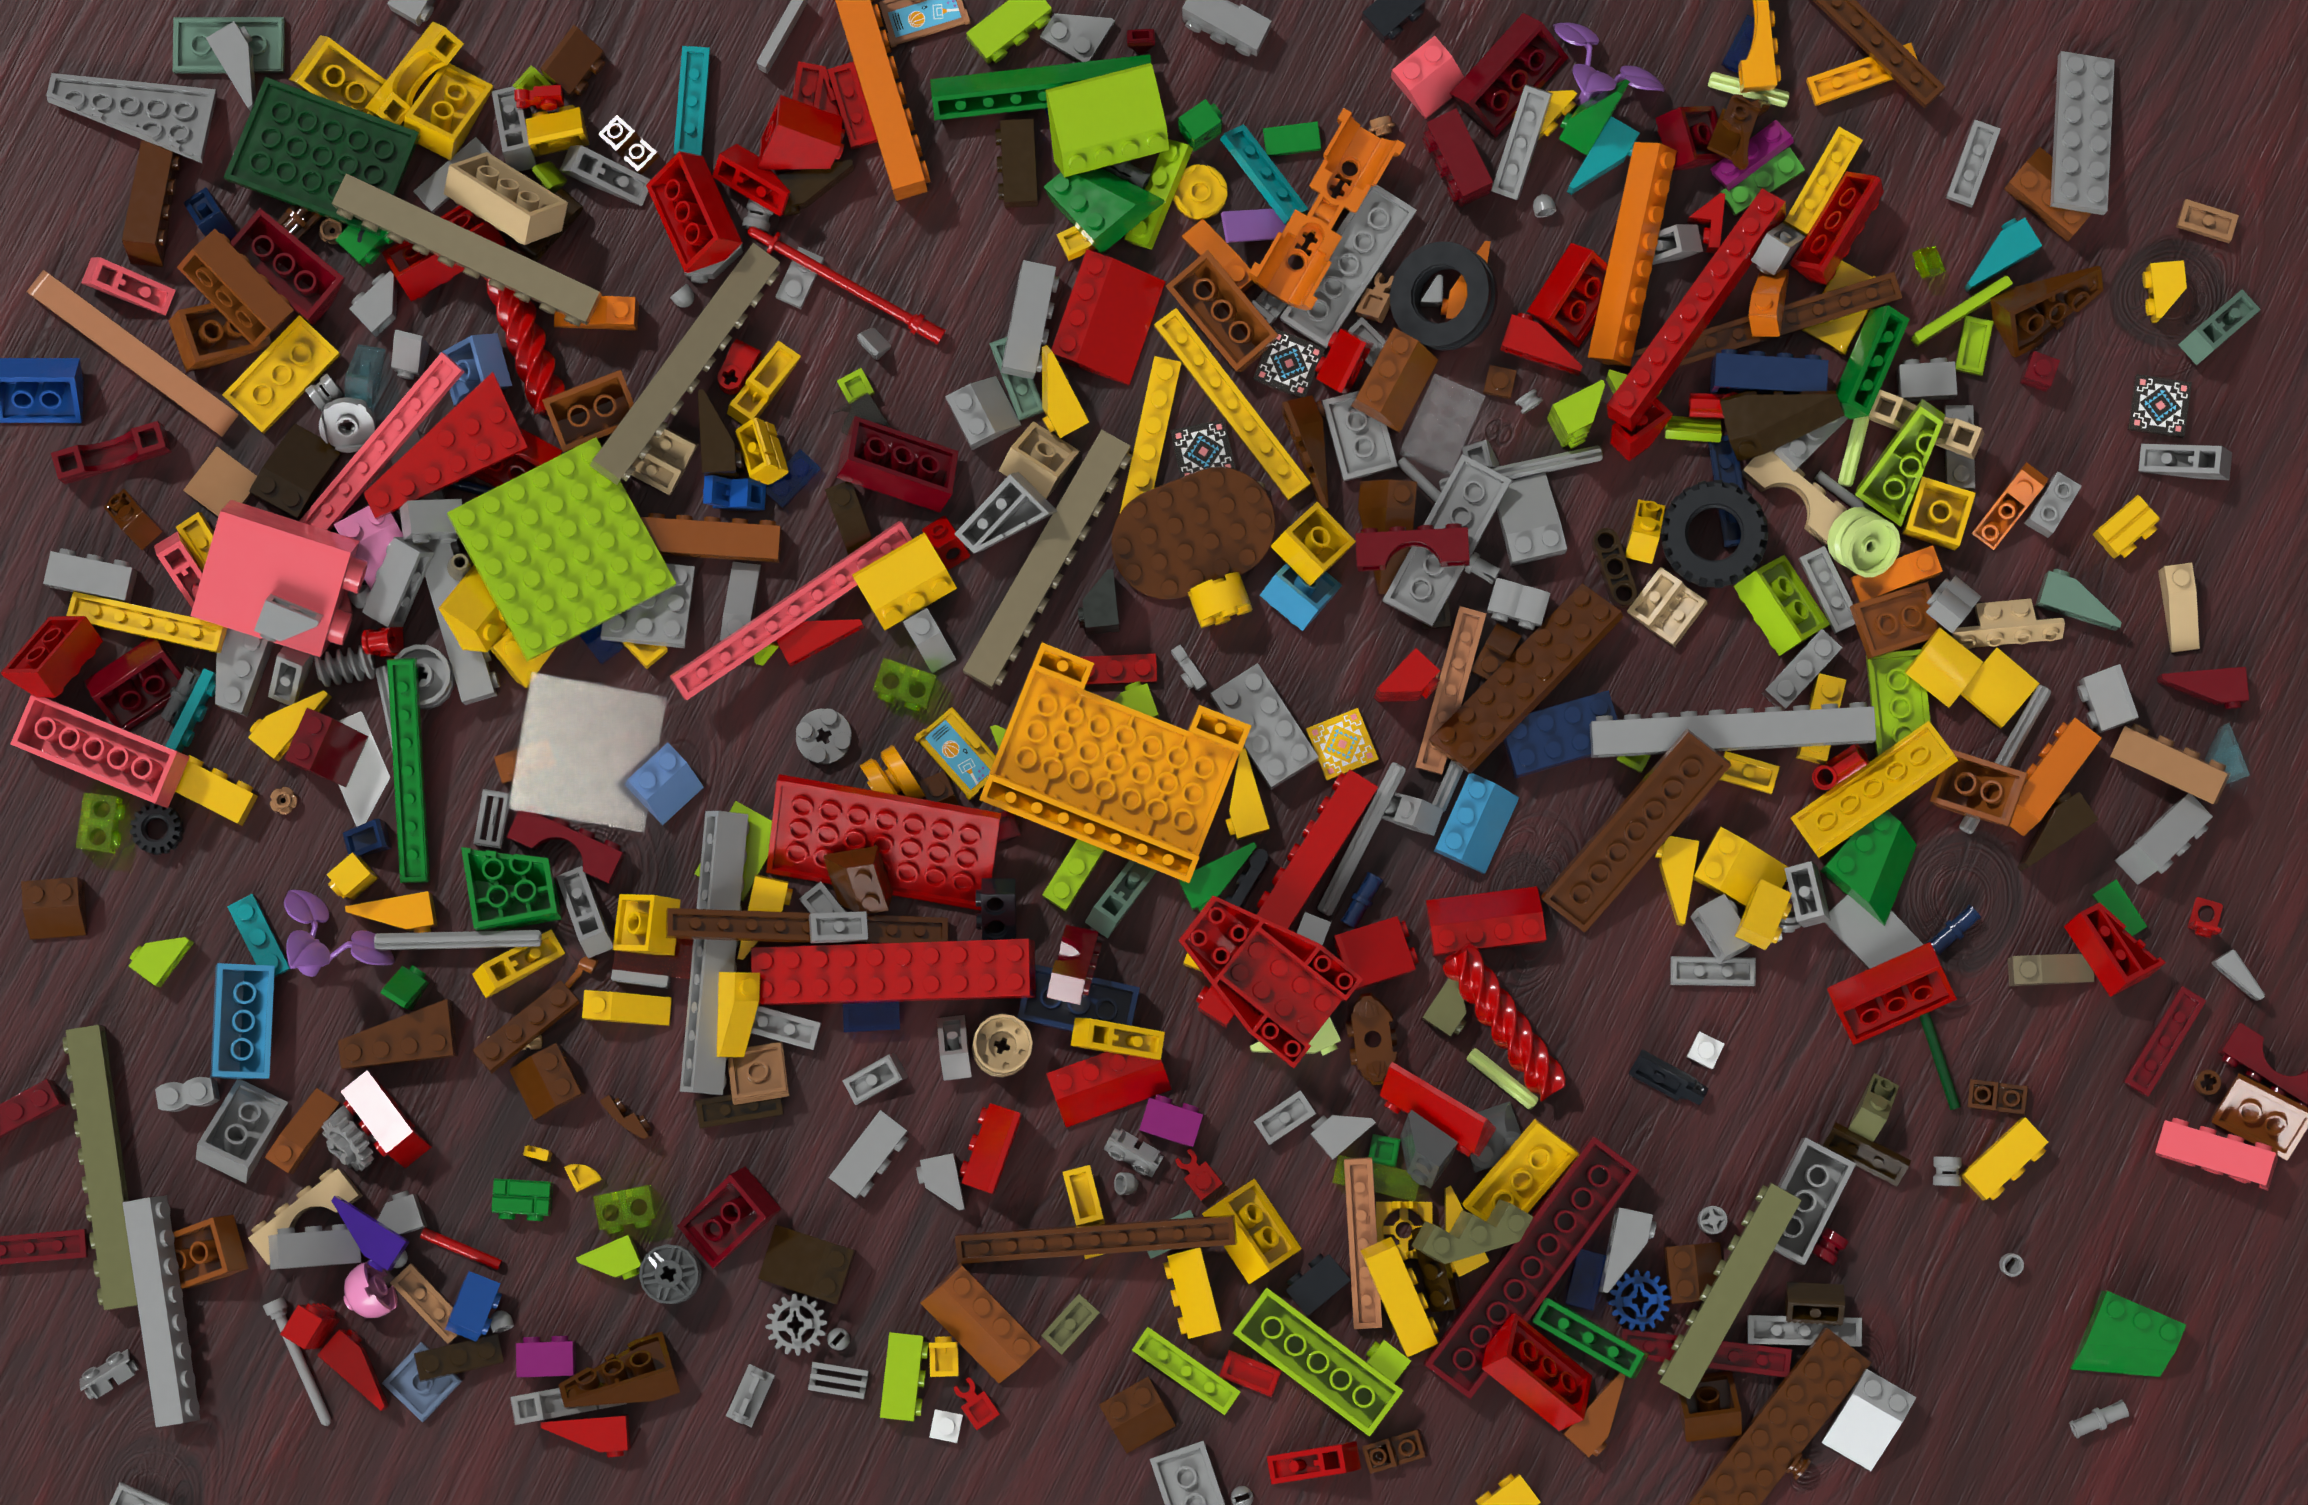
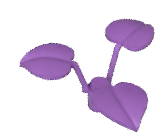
[1553,22,1665,106]
[284,890,395,977]

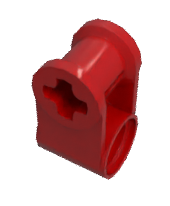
[718,339,762,395]
[361,627,404,657]

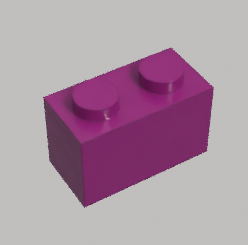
[1139,1094,1203,1148]
[516,1336,577,1377]

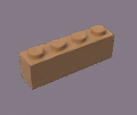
[2110,723,2231,804]

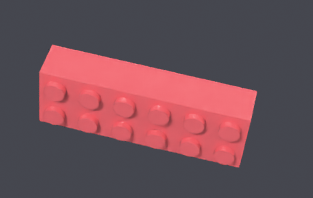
[10,694,190,808]

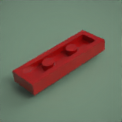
[827,61,878,149]
[1080,654,1157,686]

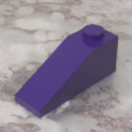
[331,1196,410,1272]

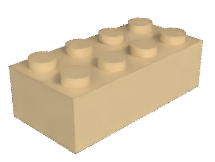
[444,152,568,245]

